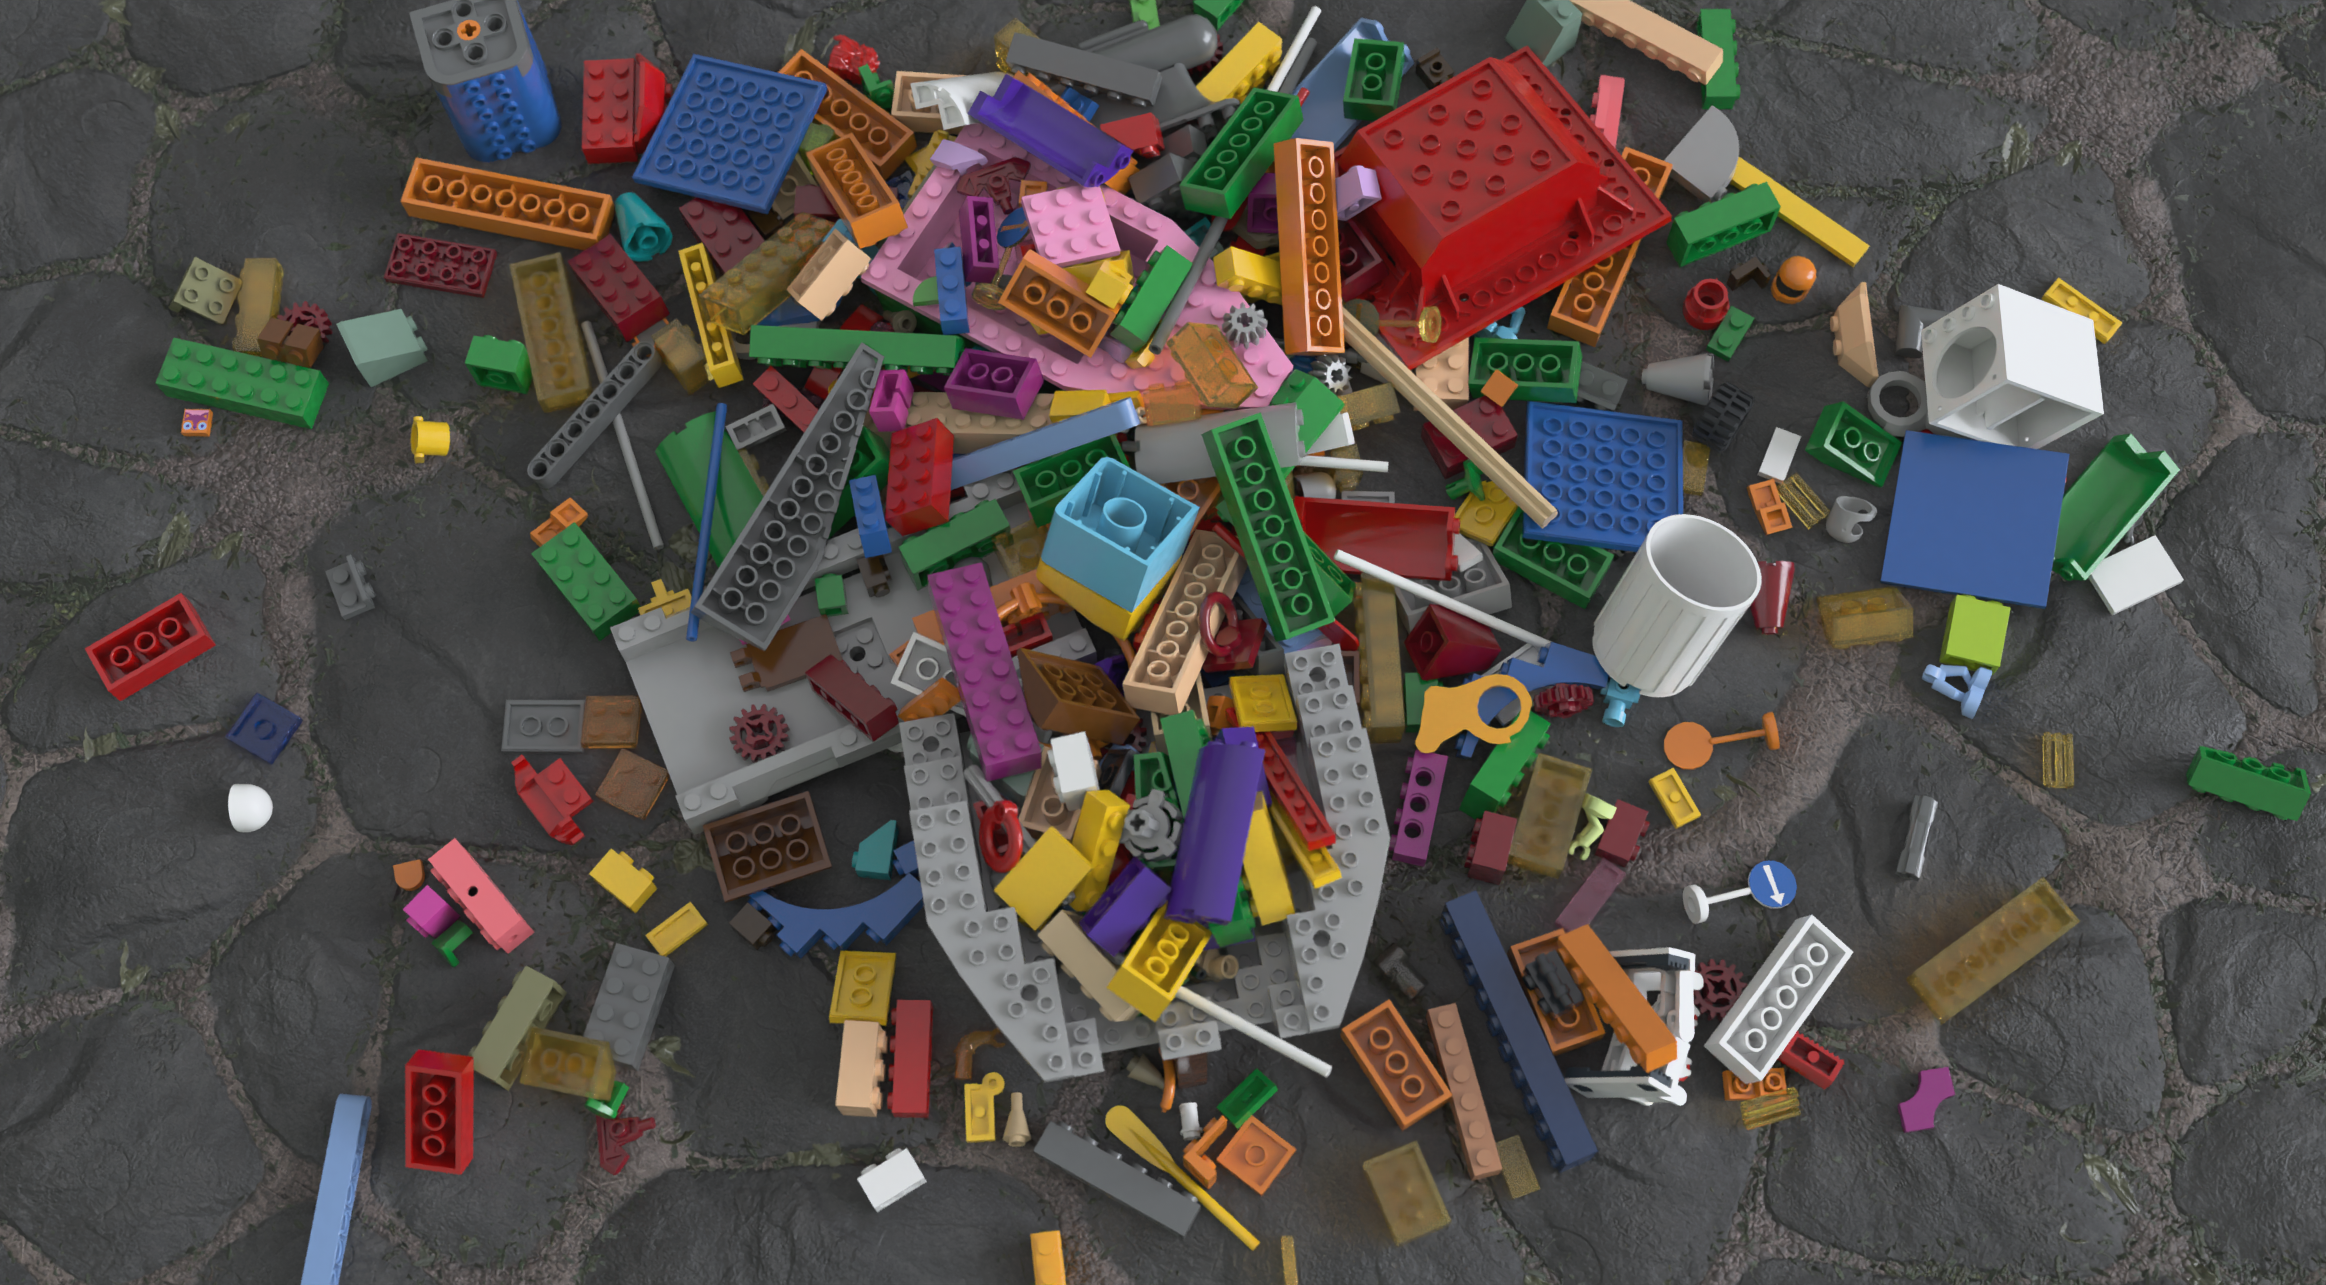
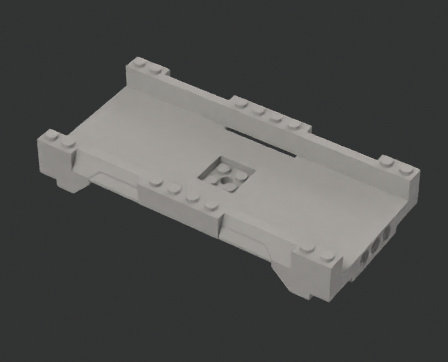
[610,469,1097,835]

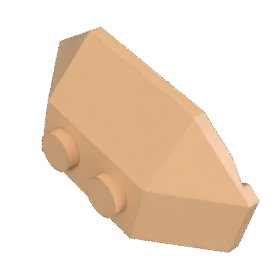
[1830,282,1879,387]

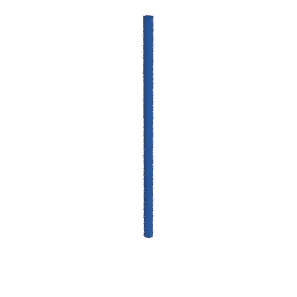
[686,403,727,642]

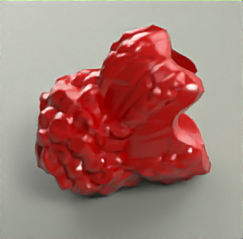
[827,35,880,84]

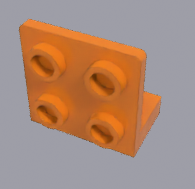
[1183,1116,1227,1190]

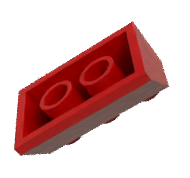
[1100,112,1165,159]

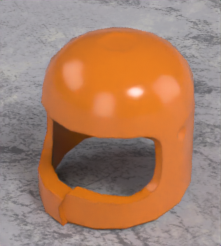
[1771,256,1816,304]

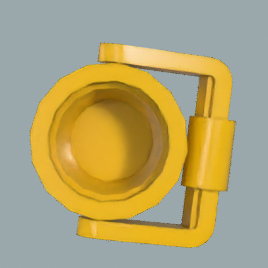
[410,416,450,463]

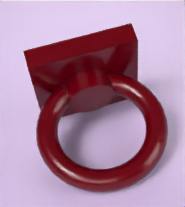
[1199,591,1267,672]

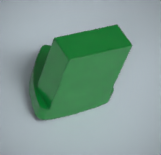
[432,920,473,968]
[584,1076,629,1119]

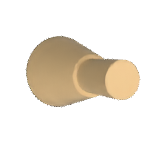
[1003,1092,1031,1147]

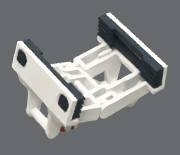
[1564,948,1703,1106]

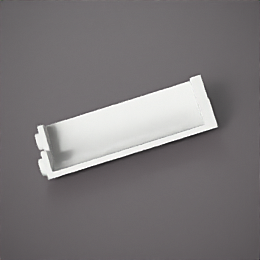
[910,72,1013,130]

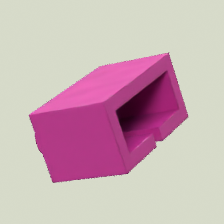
[869,369,914,432]
[403,885,460,939]

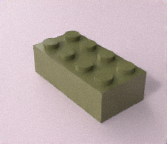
[468,966,567,1091]

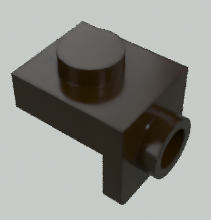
[1726,257,1771,291]

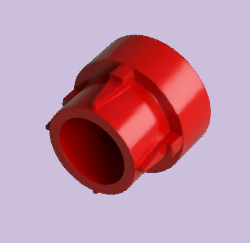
[1683,278,1730,330]

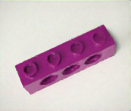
[1388,749,1448,867]

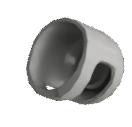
[1288,472,1336,504]
[1826,496,1877,543]

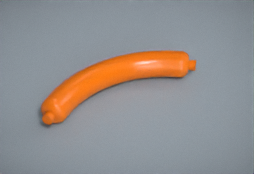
[1159,1047,1176,1113]

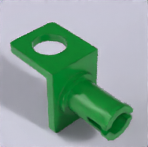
[1445,459,1485,501]

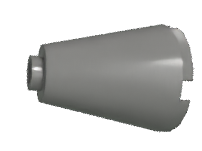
[1642,353,1714,405]

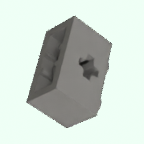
[726,404,787,453]

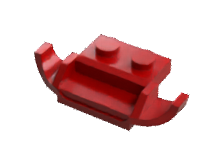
[511,755,593,845]

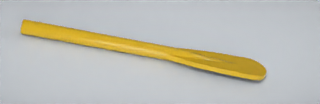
[1105,1106,1260,1251]

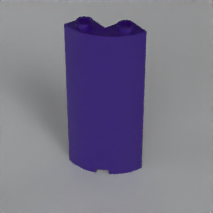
[968,74,1133,187]
[1164,741,1265,926]

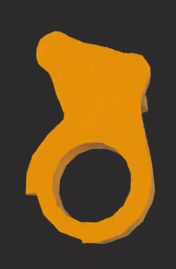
[1415,674,1532,753]

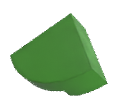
[913,276,939,307]

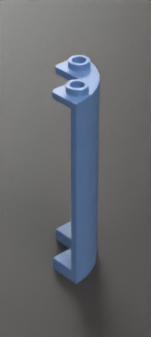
[1289,18,1414,150]

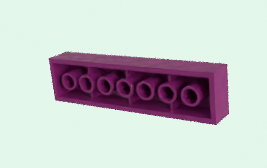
[927,562,1042,782]

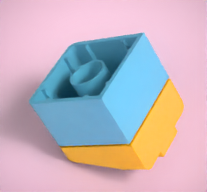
[1036,457,1200,641]

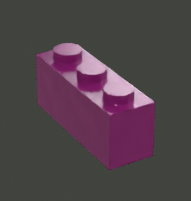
[959,196,999,283]

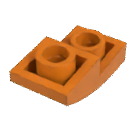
[1722,1068,1787,1101]

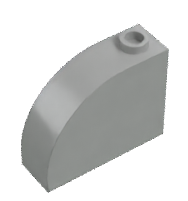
[1664,105,1739,203]

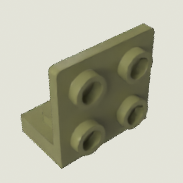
[168,257,243,325]

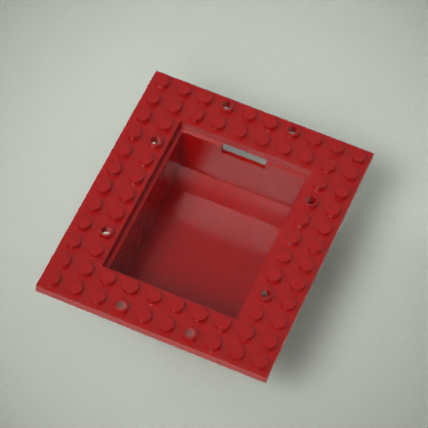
[1334,45,1672,370]

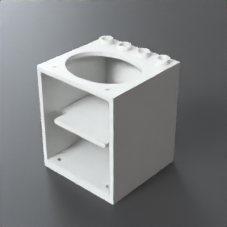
[1921,284,2104,449]

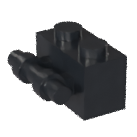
[1522,950,1585,1021]

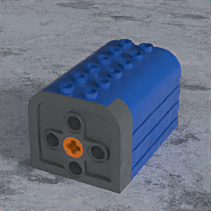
[409,0,562,162]

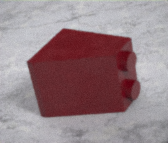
[1404,604,1501,681]

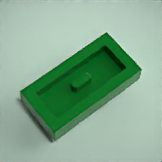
[1706,306,1754,362]
[1216,1068,1278,1129]

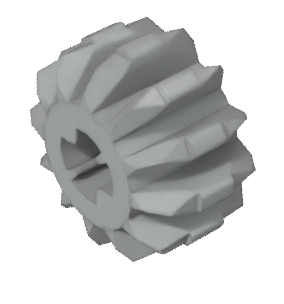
[1222,302,1267,350]
[1307,354,1352,397]

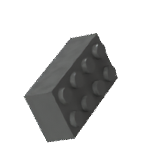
[1128,153,1206,223]
[579,943,675,1071]

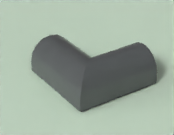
[1895,305,1951,358]

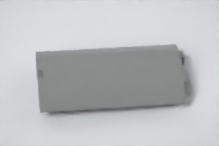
[1135,402,1306,484]

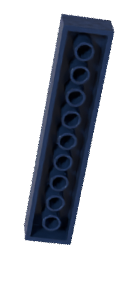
[1439,890,1598,1173]

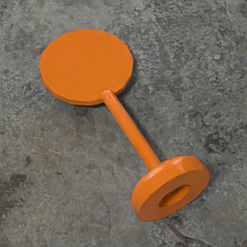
[1664,712,1780,770]

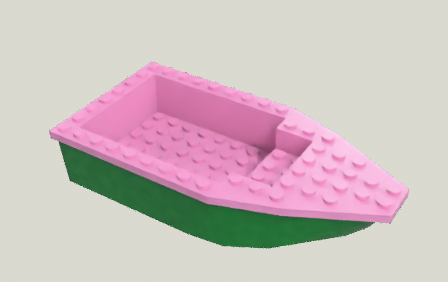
[861,123,1293,417]

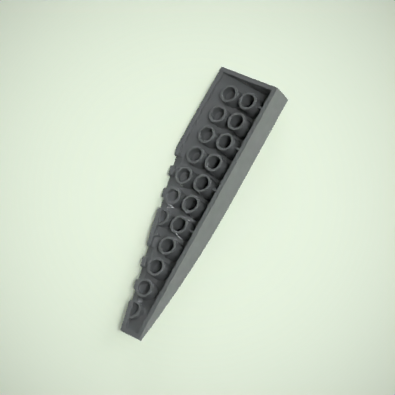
[691,342,884,651]

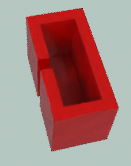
[1002,612,1053,658]

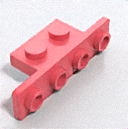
[1590,75,1625,167]

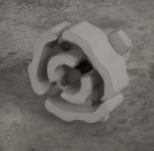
[1119,789,1183,862]

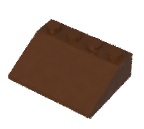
[1017,648,1140,745]
[703,791,832,903]

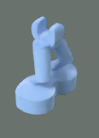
[1922,664,1993,719]

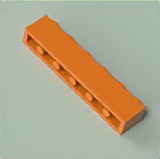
[1556,924,1678,1073]

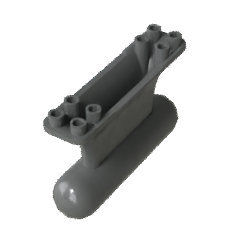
[1033,14,1241,157]

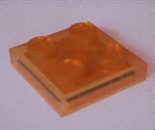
[581,696,642,748]
[595,748,670,820]

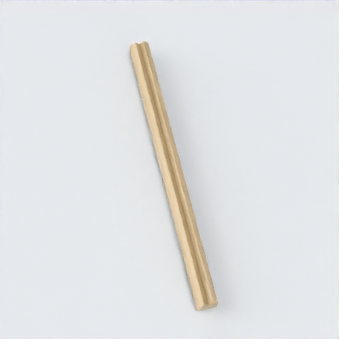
[1342,306,1558,528]

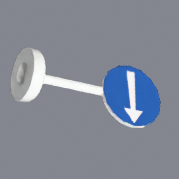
[1683,861,1797,924]

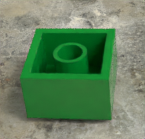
[465,335,536,394]

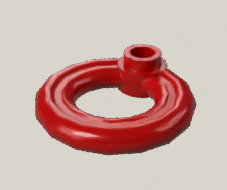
[979,800,1023,873]

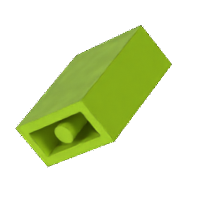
[1939,594,2010,675]

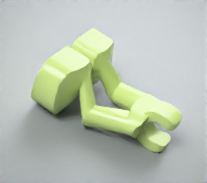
[1567,793,1617,860]

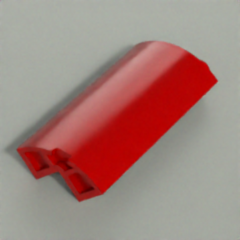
[1294,496,1460,581]

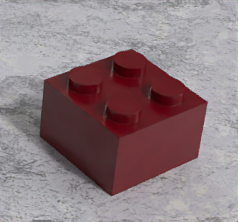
[1464,811,1517,885]

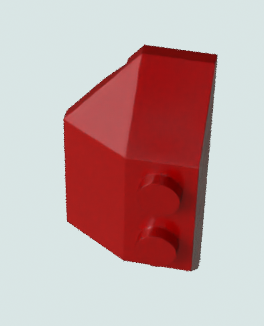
[633,53,673,154]

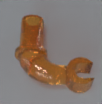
[953,1028,1006,1080]

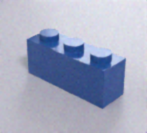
[934,247,970,335]
[849,475,892,558]

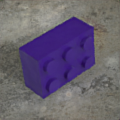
[1079,856,1171,957]

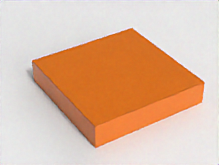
[1216,1116,1296,1196]

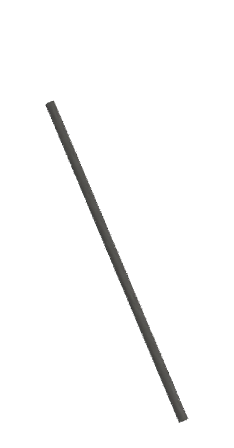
[1149,37,1317,355]

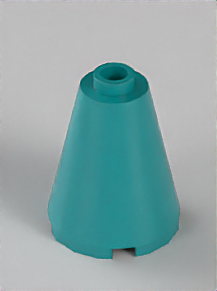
[615,192,673,262]

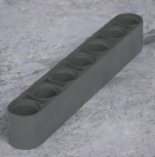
[527,341,662,489]

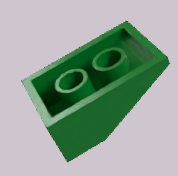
[1805,401,1902,488]

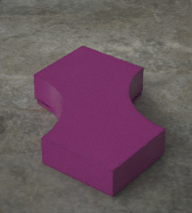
[1897,1067,1955,1133]

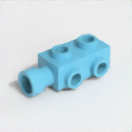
[1600,676,1641,727]

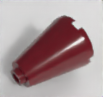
[1750,561,1795,635]

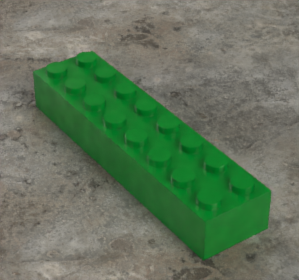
[749,325,969,376]
[1201,412,1335,642]
[1160,710,1256,947]

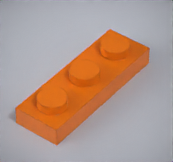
[897,677,961,722]

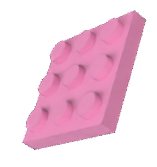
[1021,185,1120,268]

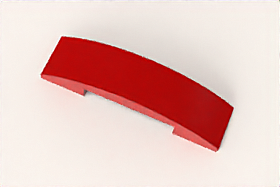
[804,304,884,401]

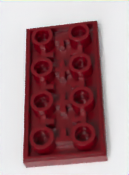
[384,233,497,298]

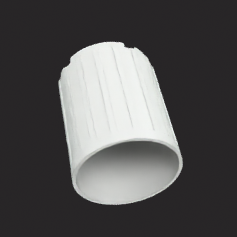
[1592,514,1761,697]

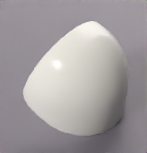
[228,784,273,832]

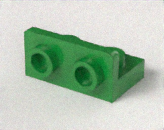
[858,64,894,114]

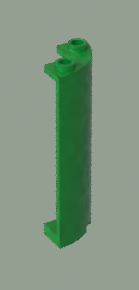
[655,411,763,568]
[2052,433,2180,581]

